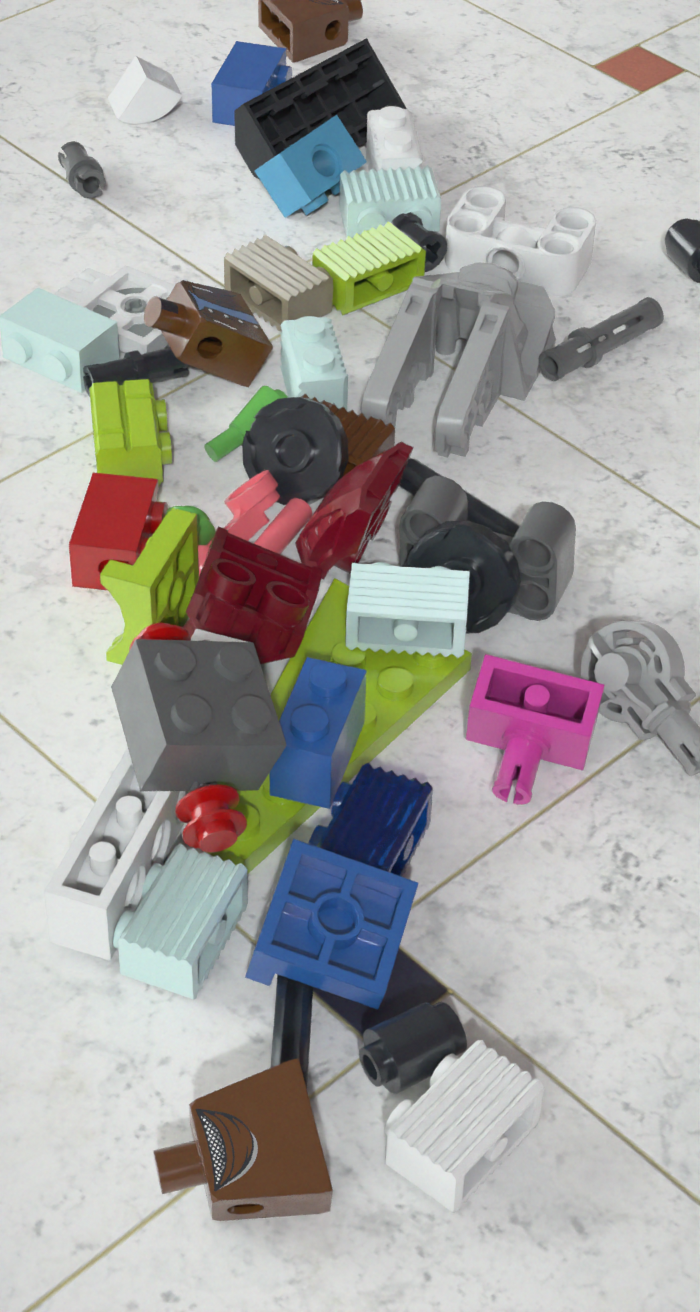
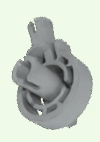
[581,621,700,776]

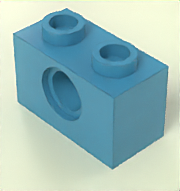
[254,115,367,218]

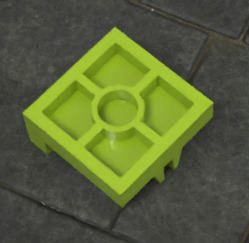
[100,508,199,665]

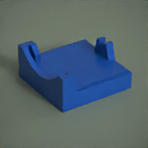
[245,839,419,1009]

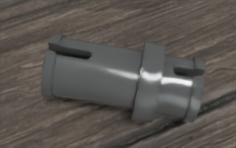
[58,141,106,199]

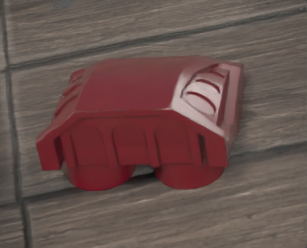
[295,442,414,580]
[186,526,323,664]

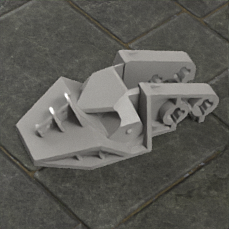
[361,262,556,458]

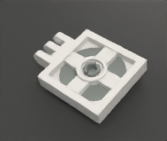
[54,265,175,354]

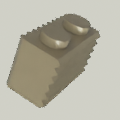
[224,234,333,331]

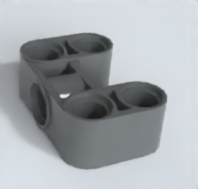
[399,476,576,621]

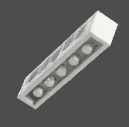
[44,629,246,961]

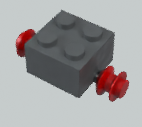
[111,623,287,852]

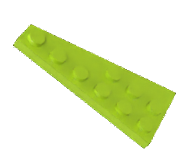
[207,578,472,875]

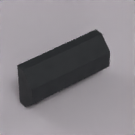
[234,38,407,180]

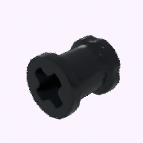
[391,212,447,272]

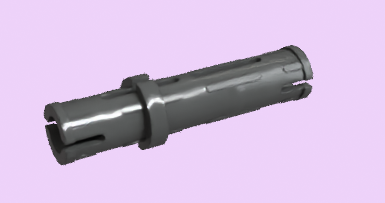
[539,297,664,381]

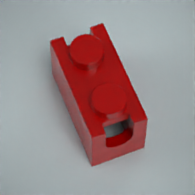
[69,472,168,590]

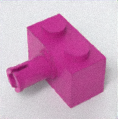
[466,654,605,805]

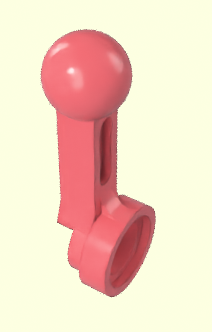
[198,470,280,576]

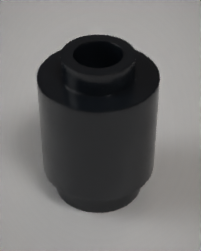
[665,218,700,283]
[359,1001,467,1094]

